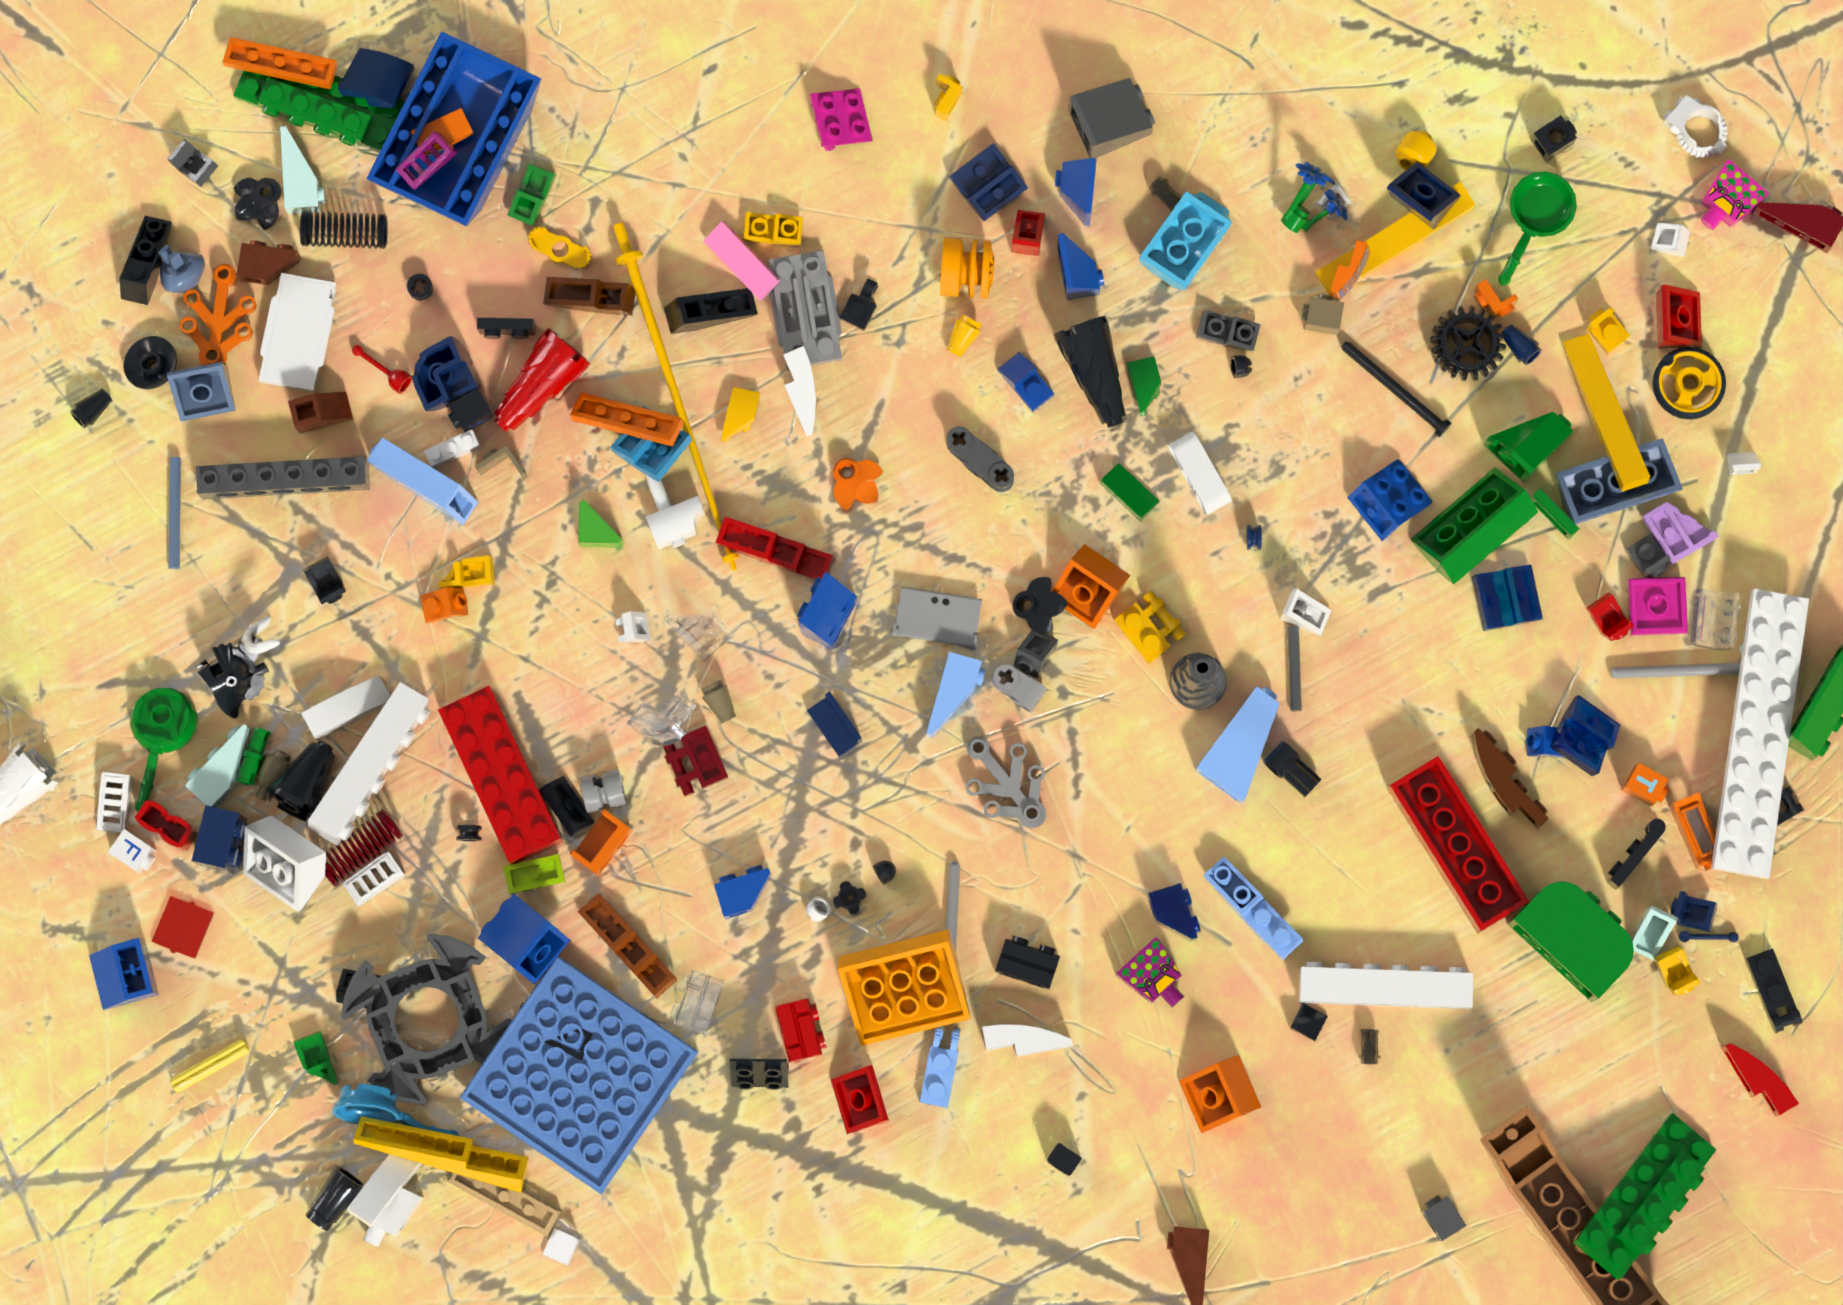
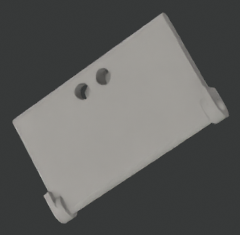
[891,586,982,650]

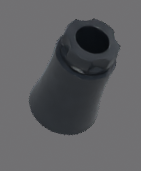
[305,1165,364,1231]

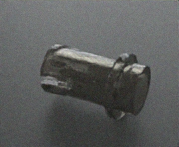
[1149,176,1182,212]
[1358,1029,1381,1064]

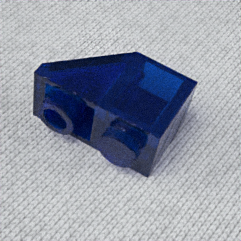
[1147,883,1201,941]

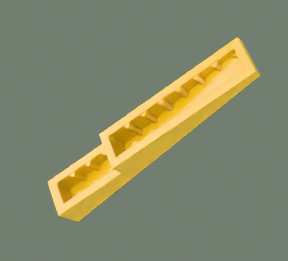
[1315,181,1475,296]
[1562,333,1650,492]
[354,1116,529,1193]

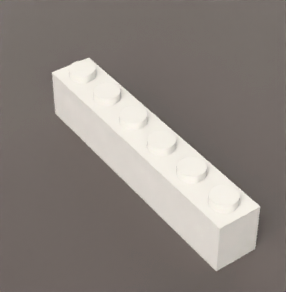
[307,682,431,846]
[1298,962,1473,1009]

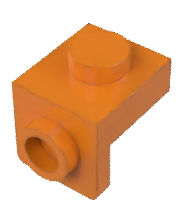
[1473,279,1518,318]
[420,587,468,623]

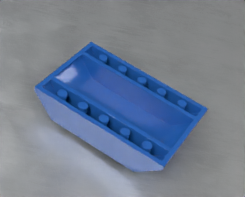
[366,31,542,227]

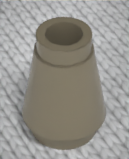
[701,680,736,724]

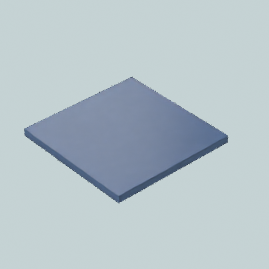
[459,956,698,1194]

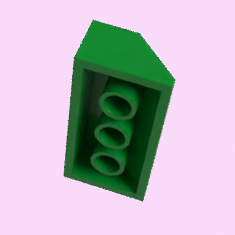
[1410,467,1538,585]
[1788,644,1843,760]

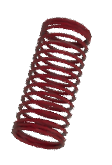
[325,809,403,887]

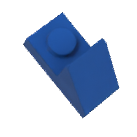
[997,352,1054,413]

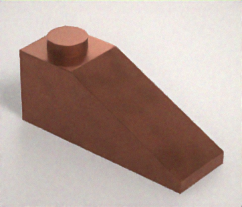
[1167,1226,1209,1305]

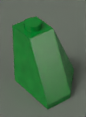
[1483,412,1573,483]

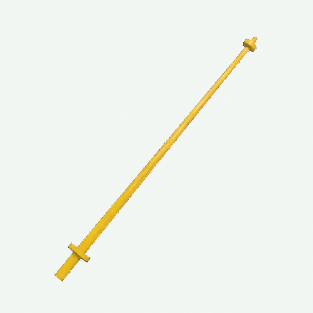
[613,222,739,571]

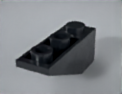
[119,215,172,305]

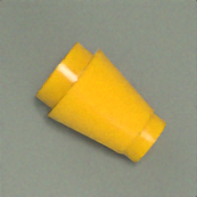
[946,314,982,357]

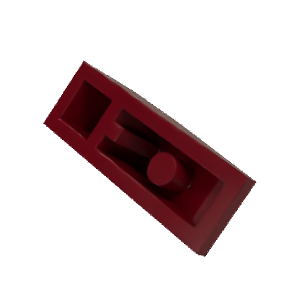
[1753,202,1843,253]

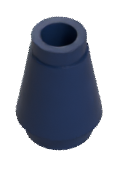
[1502,324,1542,365]

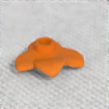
[833,458,883,510]

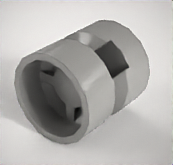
[580,769,626,813]

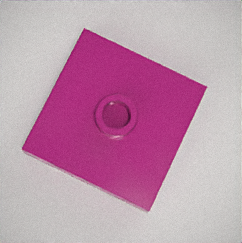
[1627,577,1688,636]

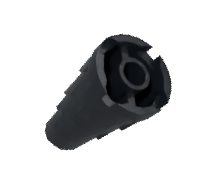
[1053,315,1126,428]

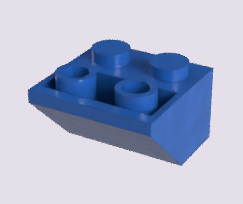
[89,938,159,1010]

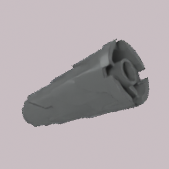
[1169,652,1227,710]

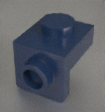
[1671,891,1718,932]

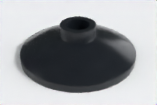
[123,336,177,390]

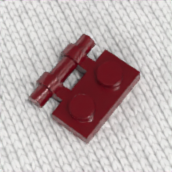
[662,725,729,797]

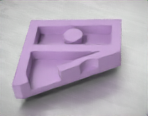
[1641,502,1719,565]

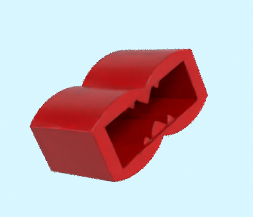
[135,800,198,851]

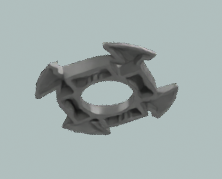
[341,933,512,1104]

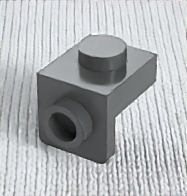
[167,139,218,187]

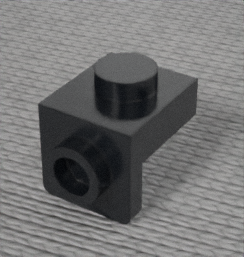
[303,556,346,604]

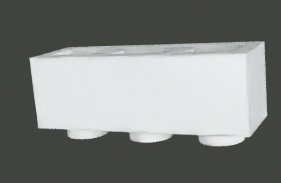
[424,430,481,469]

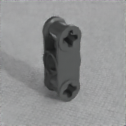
[946,426,1014,493]

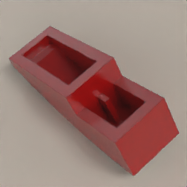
[1721,1043,1799,1116]

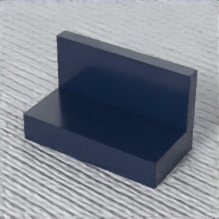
[807,692,862,758]

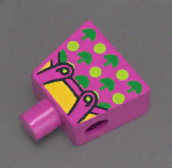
[1701,159,1769,230]

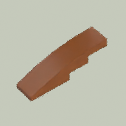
[578,893,678,999]

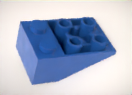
[797,572,858,650]

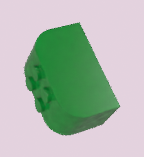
[1508,882,1634,1003]

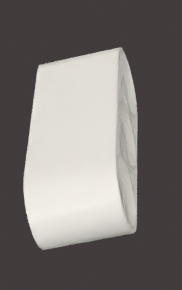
[1168,431,1232,515]

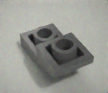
[1195,310,1260,351]

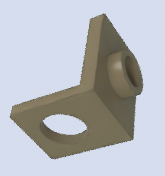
[475,445,527,479]

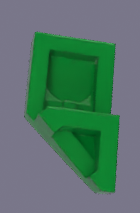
[1127,356,1161,417]
[293,1031,339,1085]

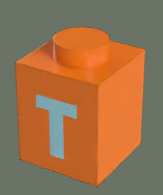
[1622,762,1669,807]

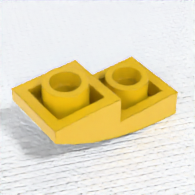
[742,212,803,245]

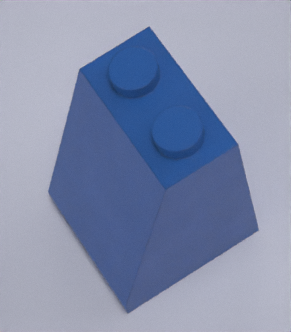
[477,894,571,985]

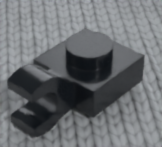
[839,278,878,332]

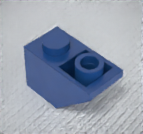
[714,865,771,920]

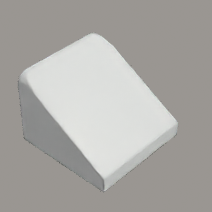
[1651,223,1690,257]
[1727,452,1761,475]
[542,1228,581,1266]

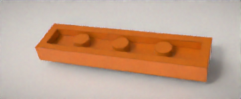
[222,37,338,89]
[570,392,684,447]

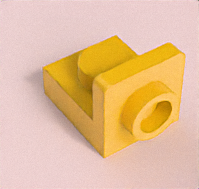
[934,73,963,121]
[1586,307,1630,355]

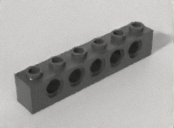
[196,456,370,500]

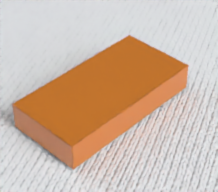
[411,108,474,156]

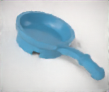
[332,1084,459,1136]

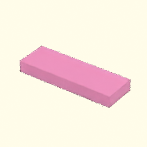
[704,221,781,300]

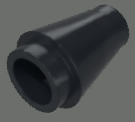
[70,388,113,429]

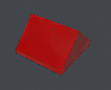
[1656,284,1702,349]
[831,1065,890,1134]

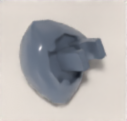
[158,245,205,293]

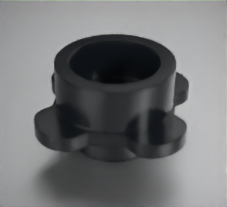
[833,881,866,914]

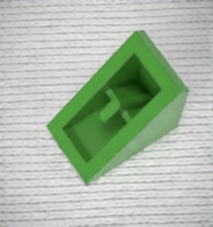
[578,499,624,548]

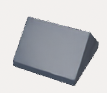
[167,362,235,422]

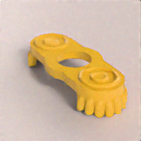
[528,227,591,269]

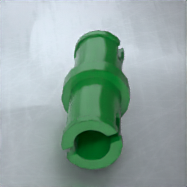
[236,727,271,786]

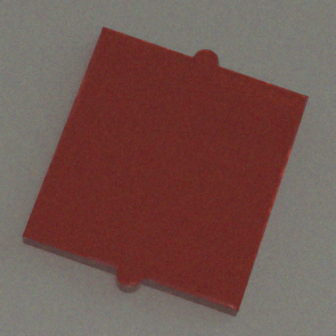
[151,896,214,959]

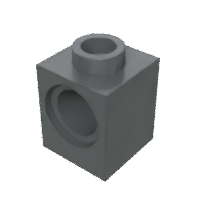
[1421,1195,1467,1241]

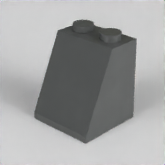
[1068,78,1155,158]

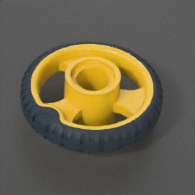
[1652,347,1726,420]

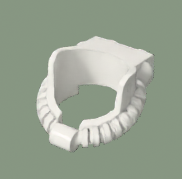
[1663,95,1728,158]

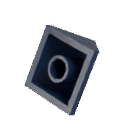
[1387,162,1461,230]

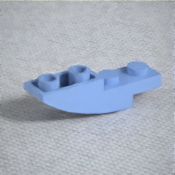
[1203,856,1303,960]

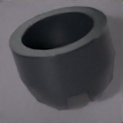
[1231,355,1252,378]
[872,860,896,885]

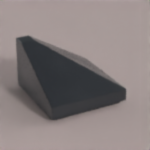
[1290,1003,1328,1041]

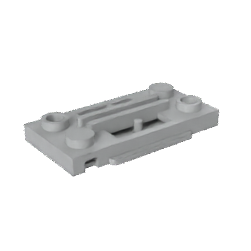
[769,250,842,370]

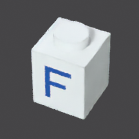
[108,829,157,874]

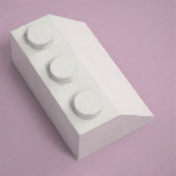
[243,815,326,911]

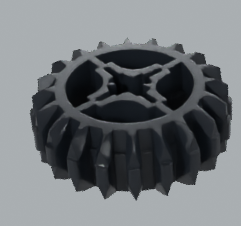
[1430,306,1506,382]

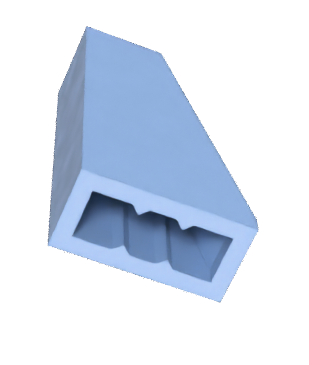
[367,438,478,525]
[1196,687,1280,804]

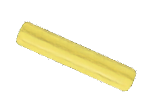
[170,1039,249,1092]

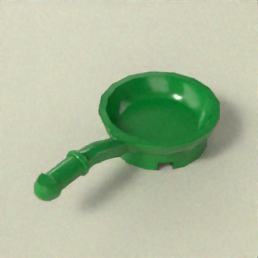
[1498,171,1577,286]
[130,688,197,812]

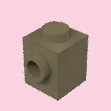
[1301,294,1344,335]

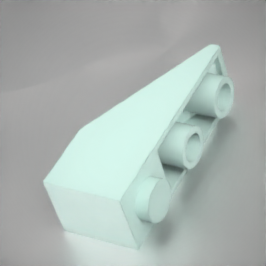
[185,724,251,808]

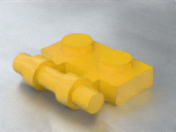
[1114,591,1187,665]

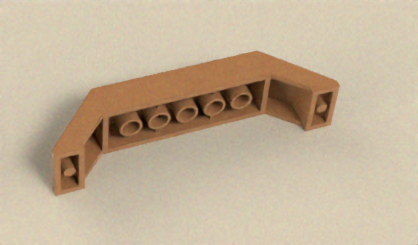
[1480,1106,1669,1305]

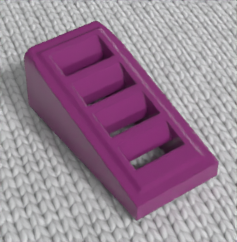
[395,131,458,190]

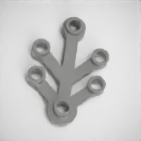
[966,737,1046,828]

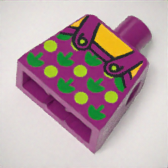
[1116,937,1185,1008]

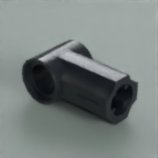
[1263,741,1322,798]

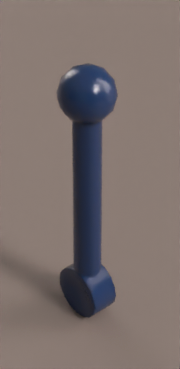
[1678,931,1739,943]

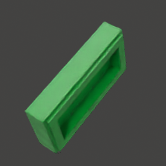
[1531,489,1580,540]

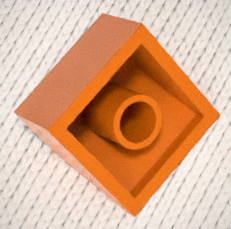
[1052,544,1131,629]
[1179,1055,1261,1133]

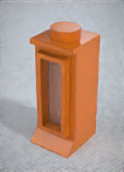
[1669,792,1716,871]

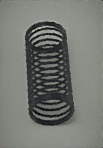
[300,211,388,249]

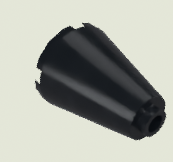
[265,741,335,821]

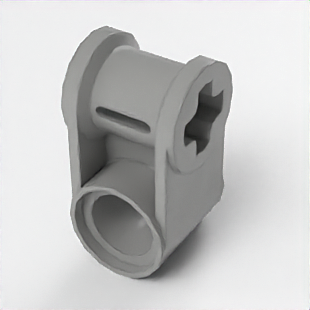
[992,664,1047,713]

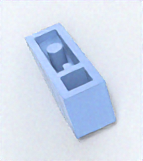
[926,652,986,738]

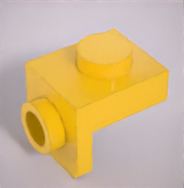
[1654,946,1700,996]

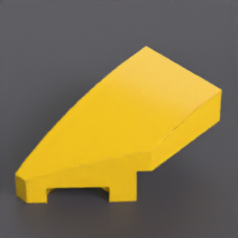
[721,387,761,442]
[438,555,495,589]

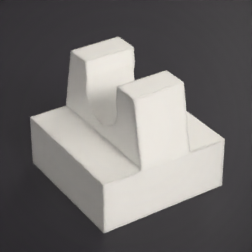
[615,611,651,642]

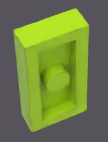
[503,854,566,895]

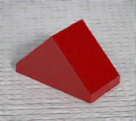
[1012,210,1045,256]

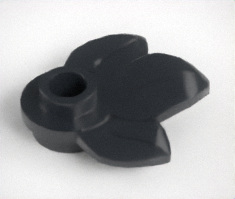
[234,178,281,230]
[1012,577,1068,633]

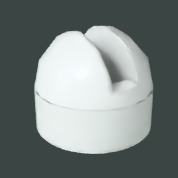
[806,897,831,922]

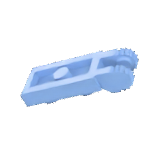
[920,1026,961,1108]

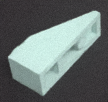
[280,126,326,214]

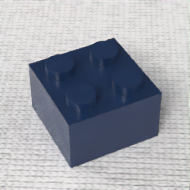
[191,805,249,874]

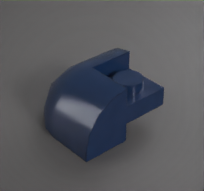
[412,336,481,411]

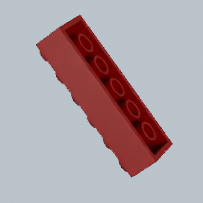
[438,686,564,865]
[1387,756,1530,934]

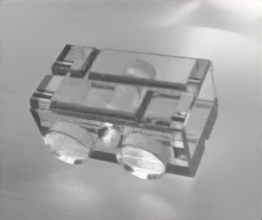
[670,970,725,1036]

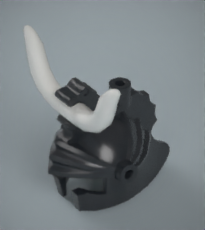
[196,615,280,719]

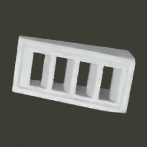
[96,772,133,833]
[342,851,406,907]

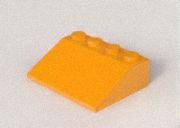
[837,929,971,1046]

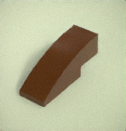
[543,277,636,316]

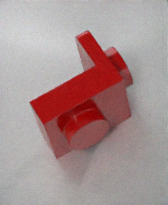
[1586,592,1634,641]

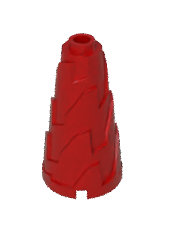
[494,327,591,432]

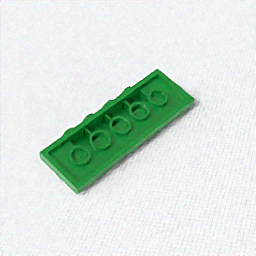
[233,70,405,152]
[1573,1113,1717,1280]

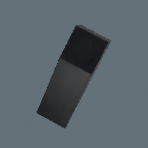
[664,288,758,334]

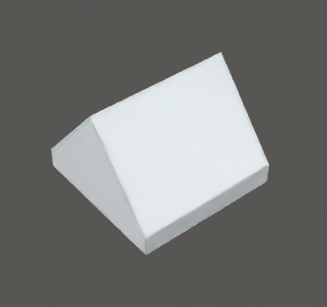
[1313,183,1350,221]

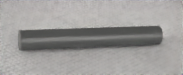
[1288,626,1302,712]

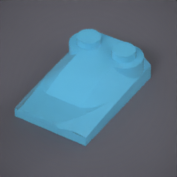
[1139,191,1232,291]

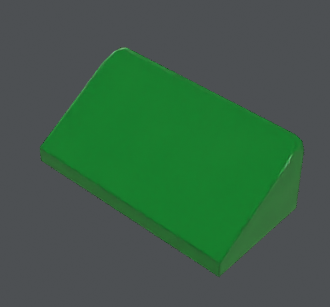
[1100,463,1160,522]

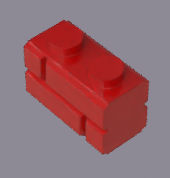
[775,998,827,1063]

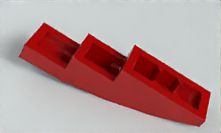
[715,517,835,580]

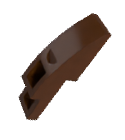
[1471,728,1549,829]

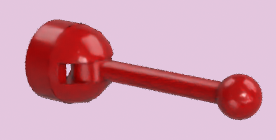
[352,345,412,394]

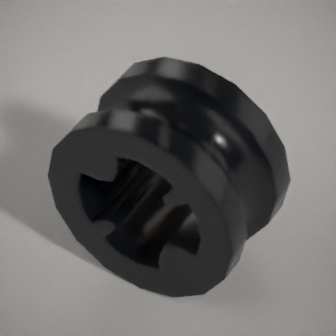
[407,274,433,301]
[456,825,482,842]

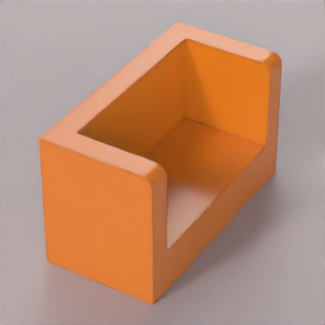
[570,809,633,877]

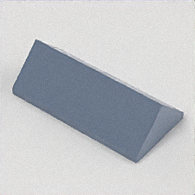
[1556,438,1683,525]

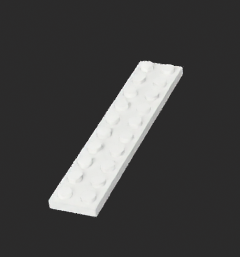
[1711,589,1809,879]

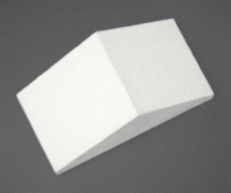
[1280,588,1332,636]

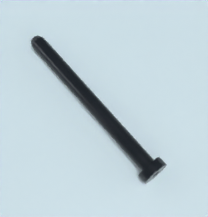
[1341,341,1452,438]

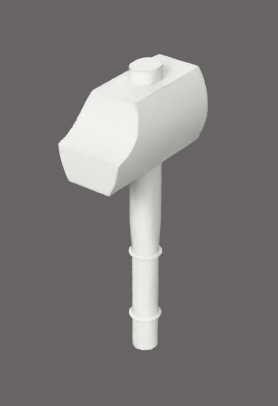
[646,475,705,549]

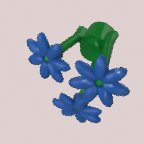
[1281,161,1348,233]

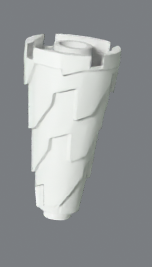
[0,742,60,825]

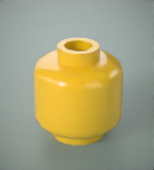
[1395,131,1437,171]

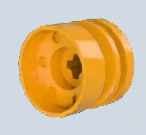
[940,237,995,299]

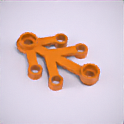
[180,264,257,366]

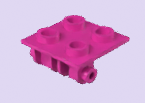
[810,88,873,151]

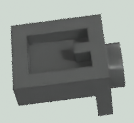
[1626,534,1671,578]
[1014,630,1058,678]

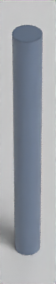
[168,457,181,570]

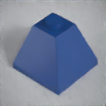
[1055,158,1097,226]
[1057,233,1105,300]

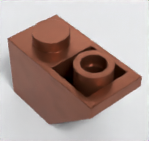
[236,240,301,285]
[288,392,353,434]

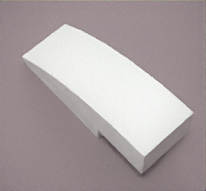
[783,346,816,437]
[301,676,390,740]
[982,1024,1073,1057]

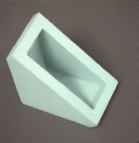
[1632,905,1678,960]

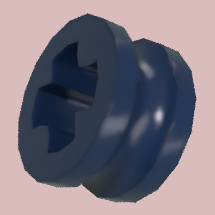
[1246,525,1262,550]

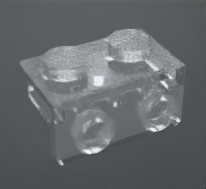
[1690,588,1740,651]

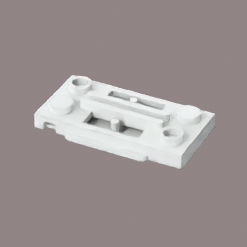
[258,273,337,393]

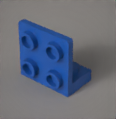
[1347,459,1432,541]

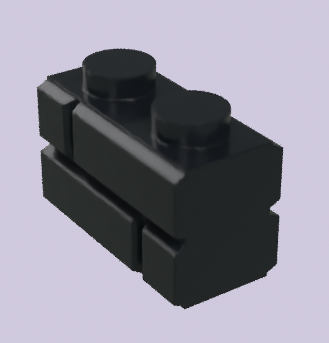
[995,936,1060,990]

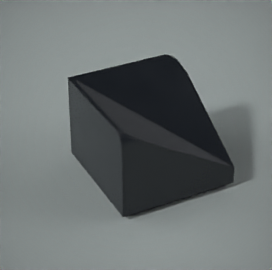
[1046,1143,1082,1177]

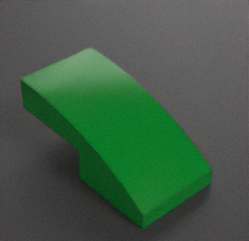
[507,164,557,226]

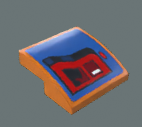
[1330,240,1370,300]

